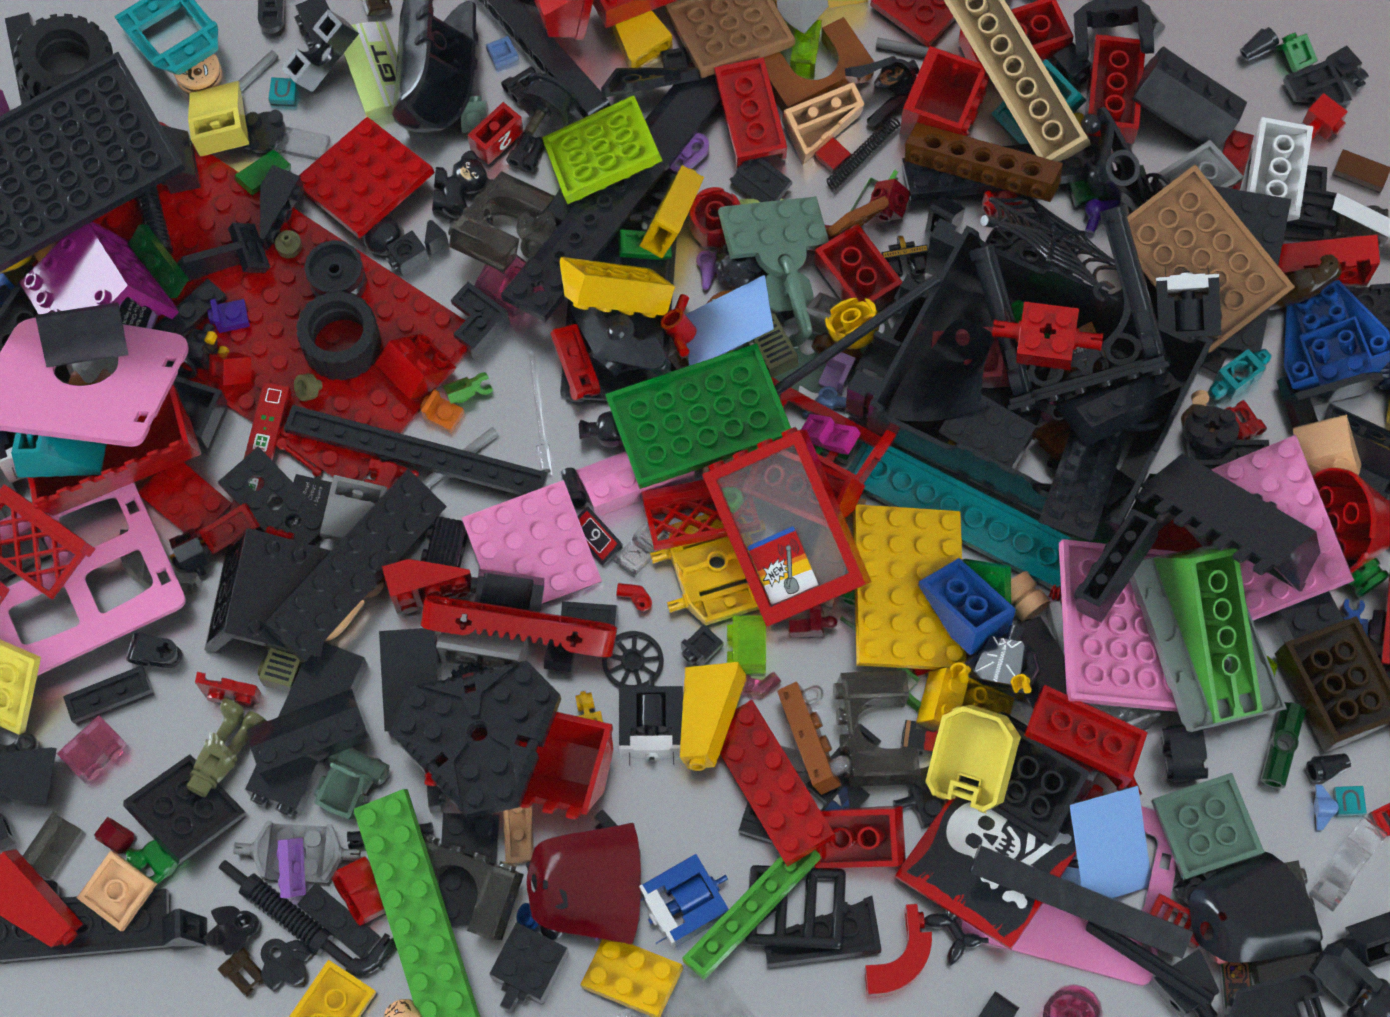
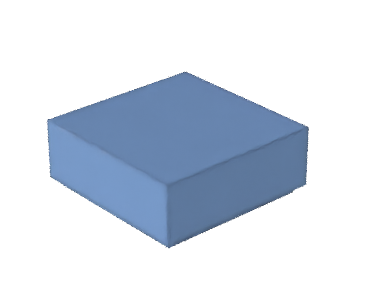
[486,36,519,69]

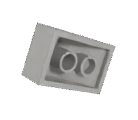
[1145,140,1244,194]

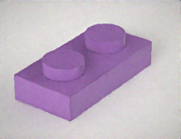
[277,837,306,898]

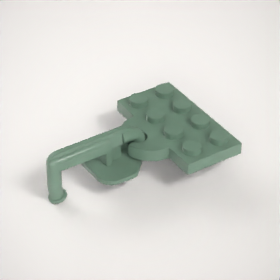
[718,196,829,350]

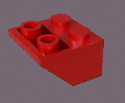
[375,333,456,400]

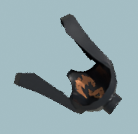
[845,56,919,127]

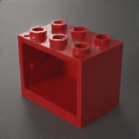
[899,46,990,137]

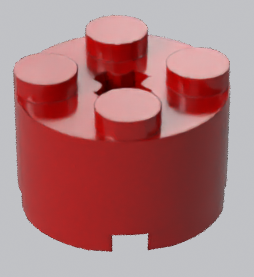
[689,187,741,248]

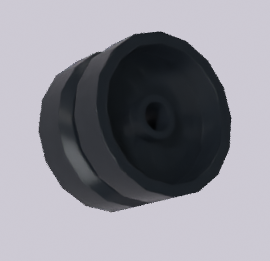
[304,240,367,298]

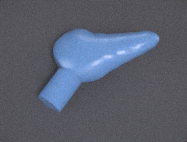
[802,386,846,417]

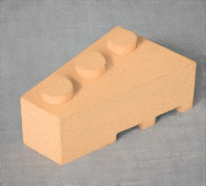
[782,82,865,165]

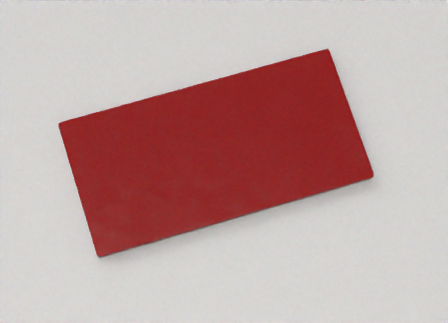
[32,122,469,481]

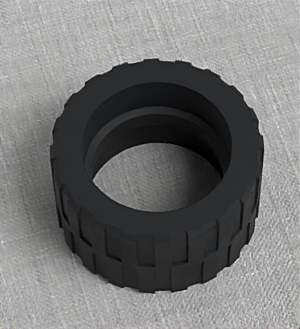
[296,291,381,380]

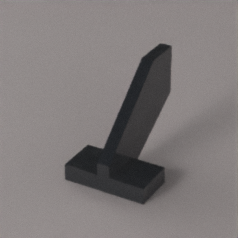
[177,223,270,281]
[1277,373,1384,428]

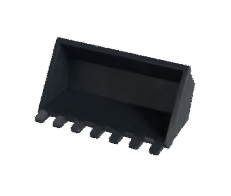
[1135,453,1320,592]

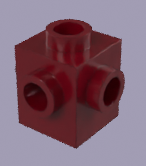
[869,179,910,222]

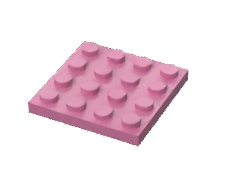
[462,480,602,604]

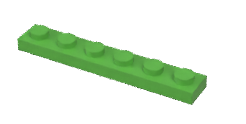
[682,850,821,980]

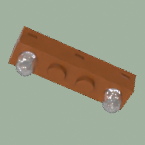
[777,681,851,795]

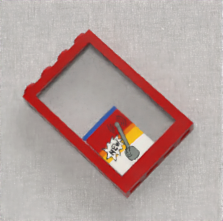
[702,427,872,627]

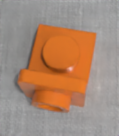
[420,389,465,434]

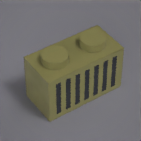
[746,313,798,378]
[258,647,302,693]

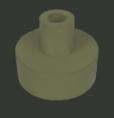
[275,230,302,258]
[294,373,322,401]

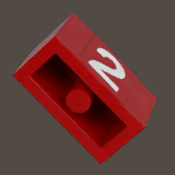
[467,102,524,165]

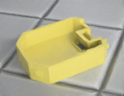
[925,705,1021,814]

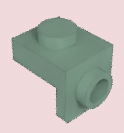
[461,96,488,133]

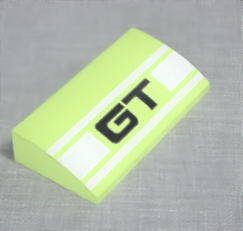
[343,22,397,120]

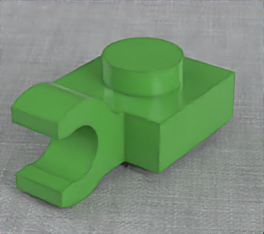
[443,372,493,404]

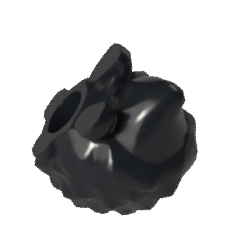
[714,244,762,290]

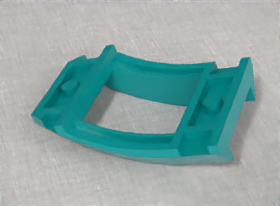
[114,0,219,75]

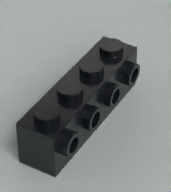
[1074,509,1158,623]

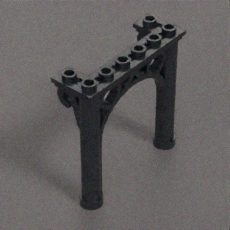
[969,204,1172,413]

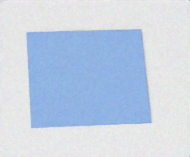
[686,275,774,366]
[1070,786,1151,899]

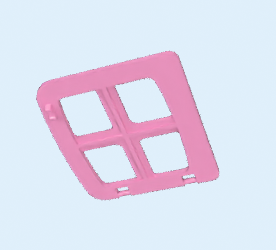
[0,483,186,676]

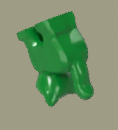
[125,840,178,884]

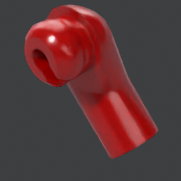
[616,583,652,611]

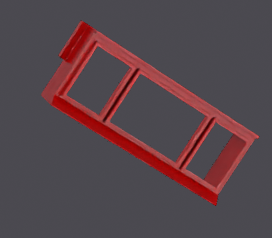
[771,377,896,484]

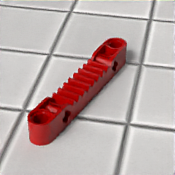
[420,596,617,657]

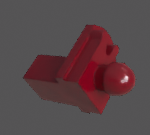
[789,605,838,638]
[94,817,134,854]

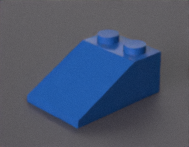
[918,558,1016,655]

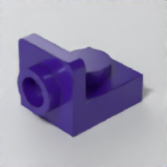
[207,299,250,333]

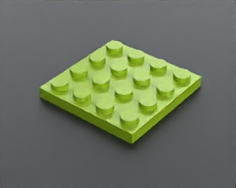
[542,95,663,204]

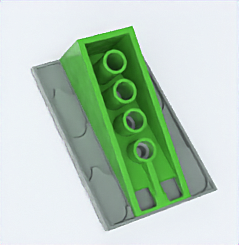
[1130,545,1287,732]

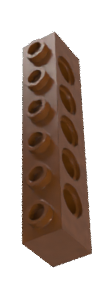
[905,122,1063,202]

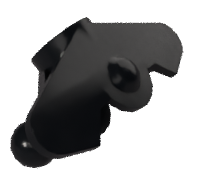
[1081,107,1147,216]
[570,302,671,378]

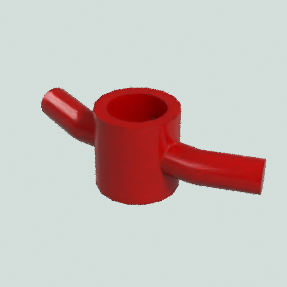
[661,294,697,357]

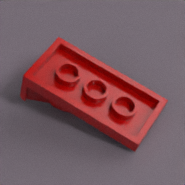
[714,57,787,169]
[1024,685,1148,791]

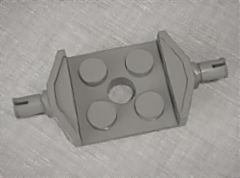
[233,821,361,883]

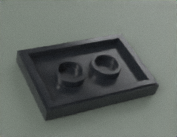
[36,302,128,368]

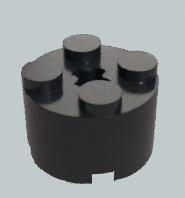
[1161,724,1208,782]

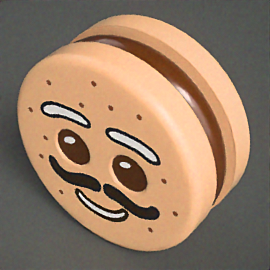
[173,53,223,95]

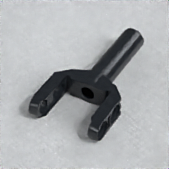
[1073,0,1154,61]

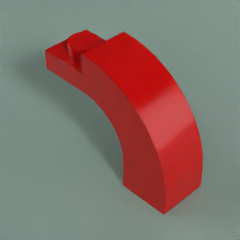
[864,904,932,999]

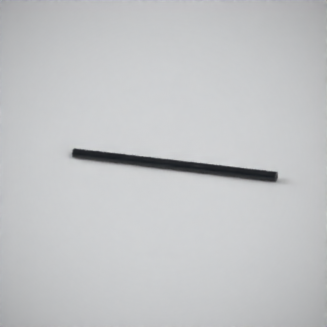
[774,274,941,396]

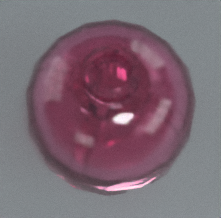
[1043,984,1103,1017]

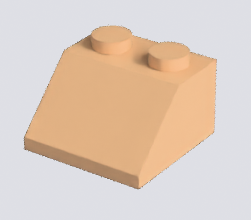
[1293,415,1361,475]

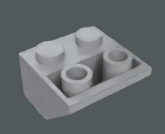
[320,475,387,541]

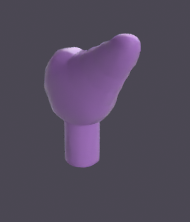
[696,249,719,290]

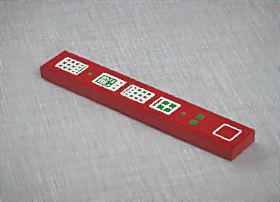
[230,382,291,530]

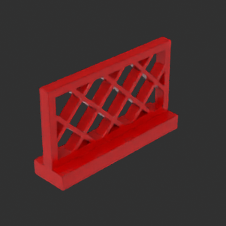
[641,471,761,551]
[0,484,96,600]

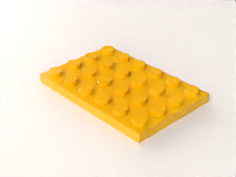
[853,504,966,670]

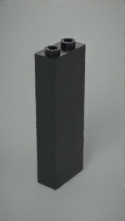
[245,642,368,816]

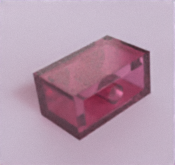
[56,715,127,783]

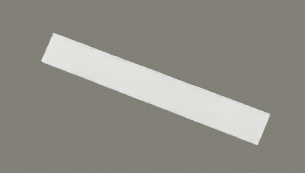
[1332,193,1390,238]

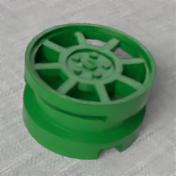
[1348,558,1389,598]

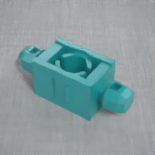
[1208,349,1272,400]

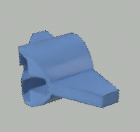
[1314,785,1339,830]

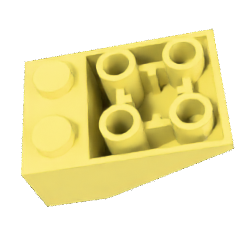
[188,81,249,157]

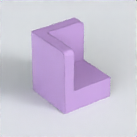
[819,352,856,395]

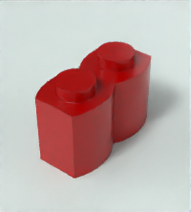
[332,856,385,926]

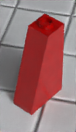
[0,849,83,947]

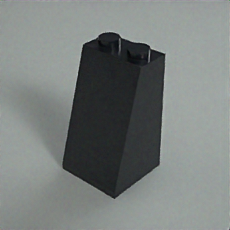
[999,616,1087,725]
[379,628,442,731]

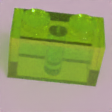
[790,20,822,79]
[727,616,766,676]

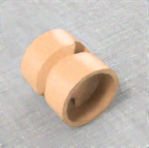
[1011,571,1051,622]

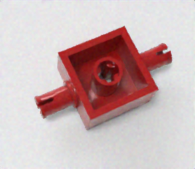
[992,302,1103,370]

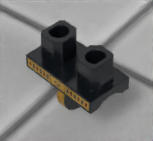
[881,235,928,277]

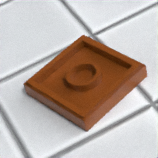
[826,196,889,241]

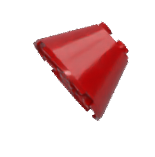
[1313,468,1390,573]

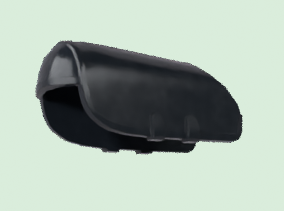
[392,0,478,133]

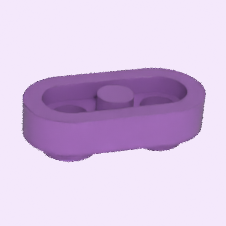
[667,133,709,174]

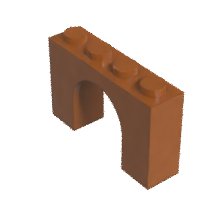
[764,17,874,114]

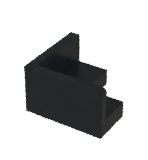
[451,282,510,361]

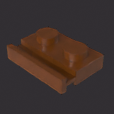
[1033,416,1072,461]

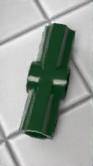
[1260,702,1306,789]

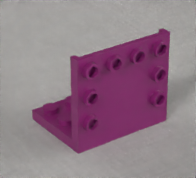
[19,221,179,319]

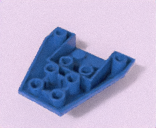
[1284,280,1390,391]

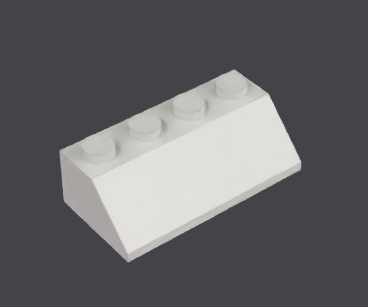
[1246,117,1313,221]

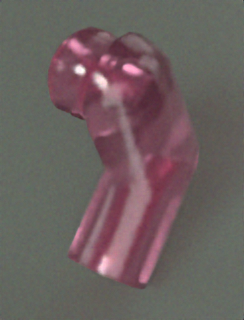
[742,671,782,697]

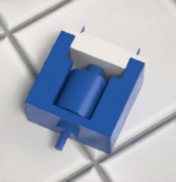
[639,854,729,949]

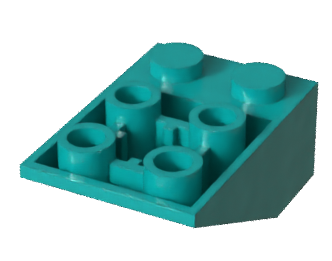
[11,433,107,478]

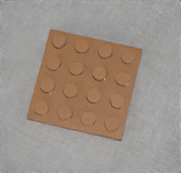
[665,0,795,78]

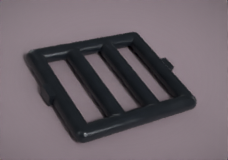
[745,865,848,949]

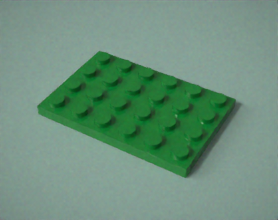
[605,343,791,489]

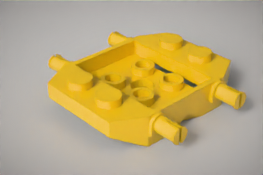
[650,513,766,625]

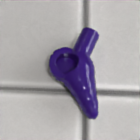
[1085,198,1121,234]

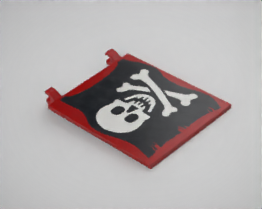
[895,784,1104,950]

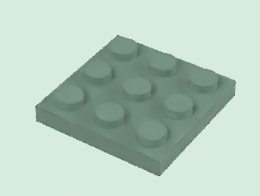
[1151,773,1265,881]

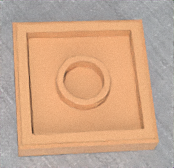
[77,850,157,931]

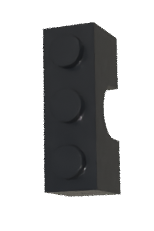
[281,9,359,92]

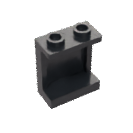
[466,569,545,637]

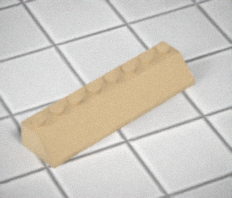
[944,0,1091,162]

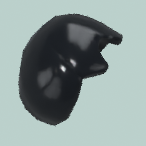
[363,217,405,256]

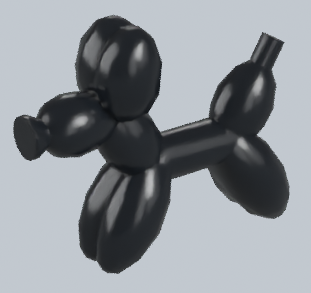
[924,910,989,965]

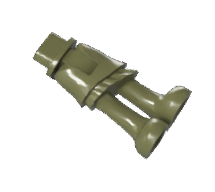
[186,698,267,797]

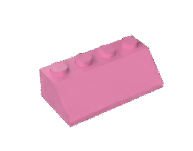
[576,451,695,517]

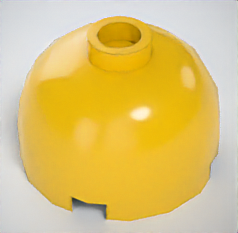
[825,298,880,349]

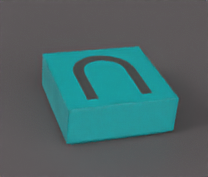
[268,77,297,105]
[1333,786,1367,817]

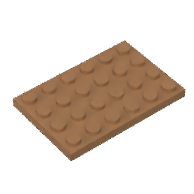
[1127,164,1295,354]

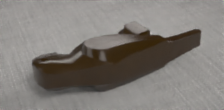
[1269,255,1342,310]

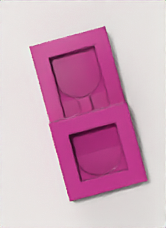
[801,414,861,455]

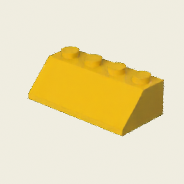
[560,257,675,318]

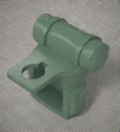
[314,748,390,820]

